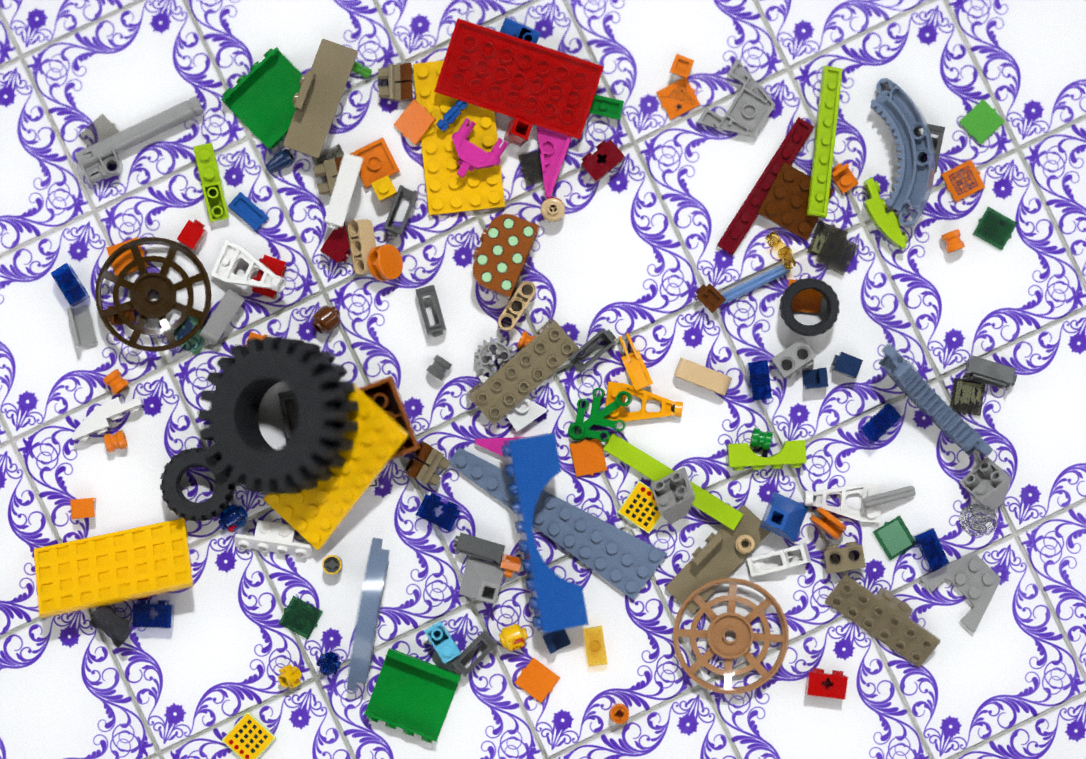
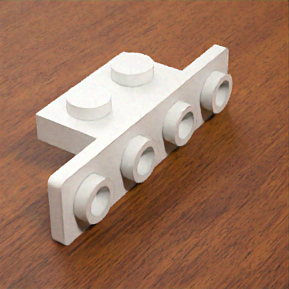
[234,520,311,558]

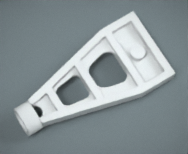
[211,240,286,293]
[804,483,883,523]

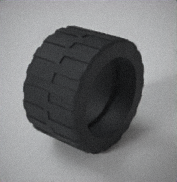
[779,278,840,336]

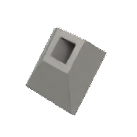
[959,457,1011,514]
[651,467,695,524]
[459,557,505,604]

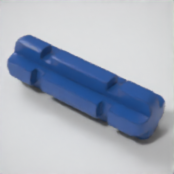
[436,100,468,132]

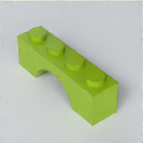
[727,440,807,471]

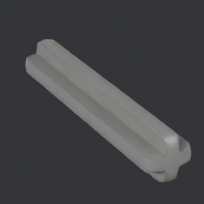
[862,486,916,508]

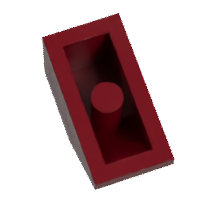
[320,221,351,265]

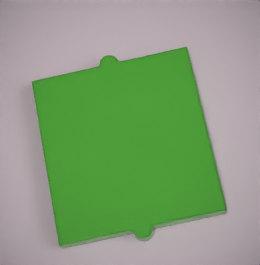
[959,99,1005,145]

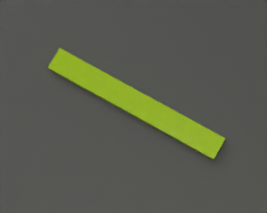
[807,66,843,218]
[603,433,744,531]

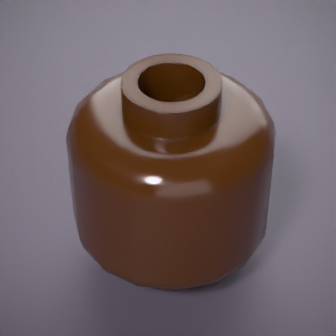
[312,305,341,334]

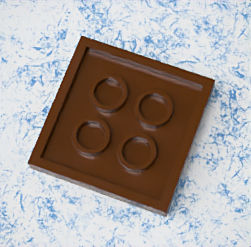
[757,162,834,241]

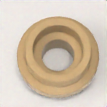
[735,535,755,554]

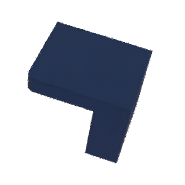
[802,367,828,390]
[542,629,571,654]

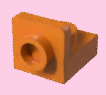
[831,163,859,195]

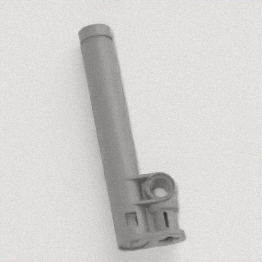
[75,96,204,187]

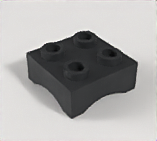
[89,605,132,648]

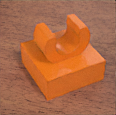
[669,54,694,79]
[500,554,522,578]

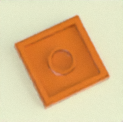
[350,137,400,189]

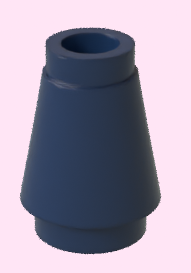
[265,148,295,174]

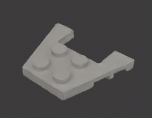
[697,59,776,138]
[920,552,1001,633]

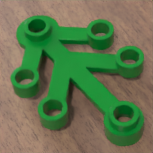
[568,388,632,442]

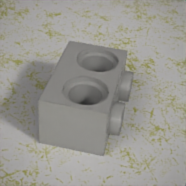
[770,338,816,379]

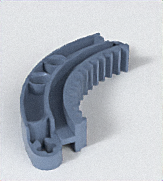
[870,78,935,227]
[879,343,993,457]
[347,537,390,691]

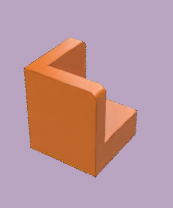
[70,498,96,519]

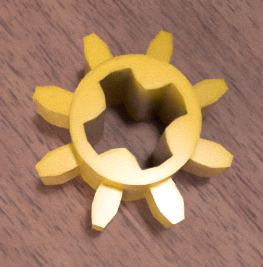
[278,664,302,690]

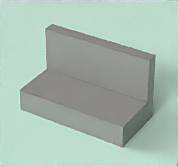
[67,305,98,347]

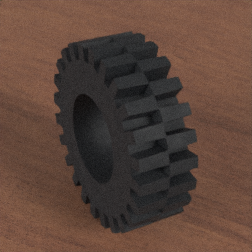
[198,336,359,494]

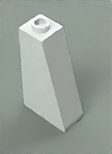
[324,153,363,230]

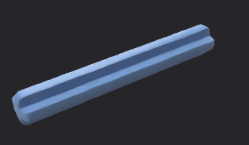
[721,263,790,304]

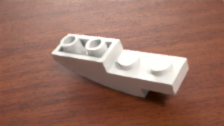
[72,397,144,442]

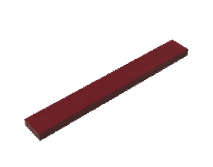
[716,117,814,256]

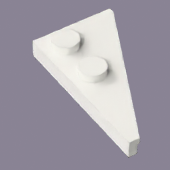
[479,375,547,432]

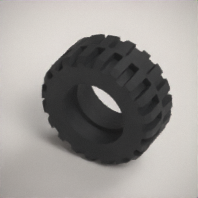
[160,448,236,521]

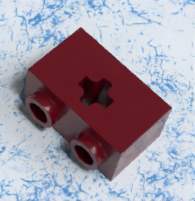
[581,139,625,183]

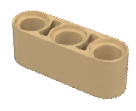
[347,219,376,275]
[498,281,536,332]
[673,358,732,396]

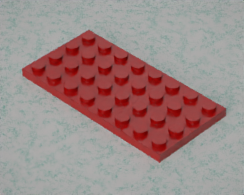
[434,18,604,139]

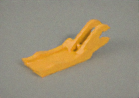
[618,333,653,391]

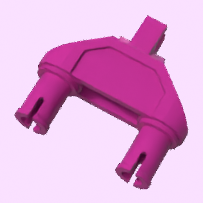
[452,118,509,178]

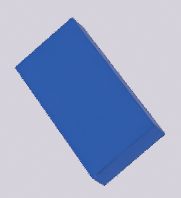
[228,192,269,232]

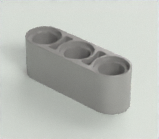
[199,289,245,345]

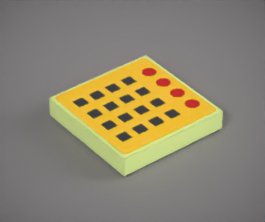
[618,481,662,534]
[222,712,276,759]

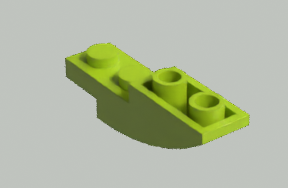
[193,142,229,222]
[863,178,908,250]

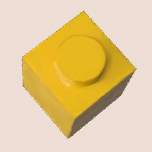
[371,175,397,203]

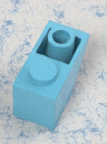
[424,621,462,664]

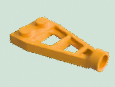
[604,382,683,422]

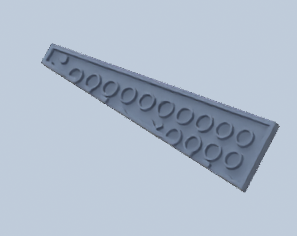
[450,447,668,600]

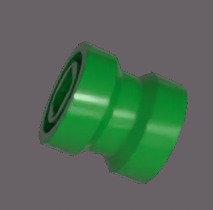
[750,428,773,450]

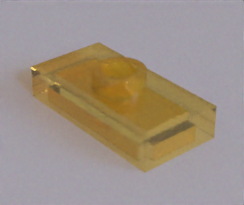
[583,625,608,667]

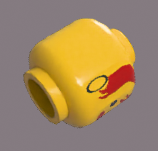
[499,624,528,652]

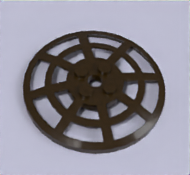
[95,237,212,352]

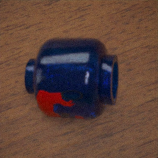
[218,504,248,533]

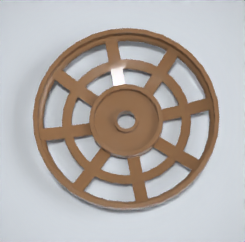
[673,578,789,694]

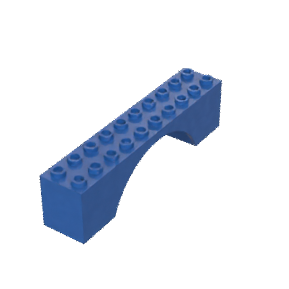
[501,433,589,633]

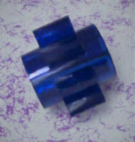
[316,652,342,676]

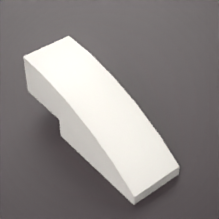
[747,543,811,577]

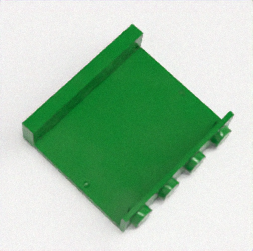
[221,47,302,151]
[364,648,461,743]

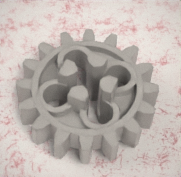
[474,337,515,378]

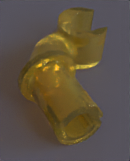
[765,231,796,269]

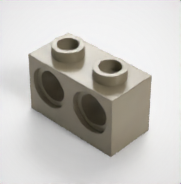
[822,541,866,574]

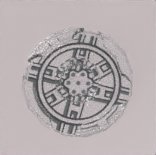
[959,504,998,537]

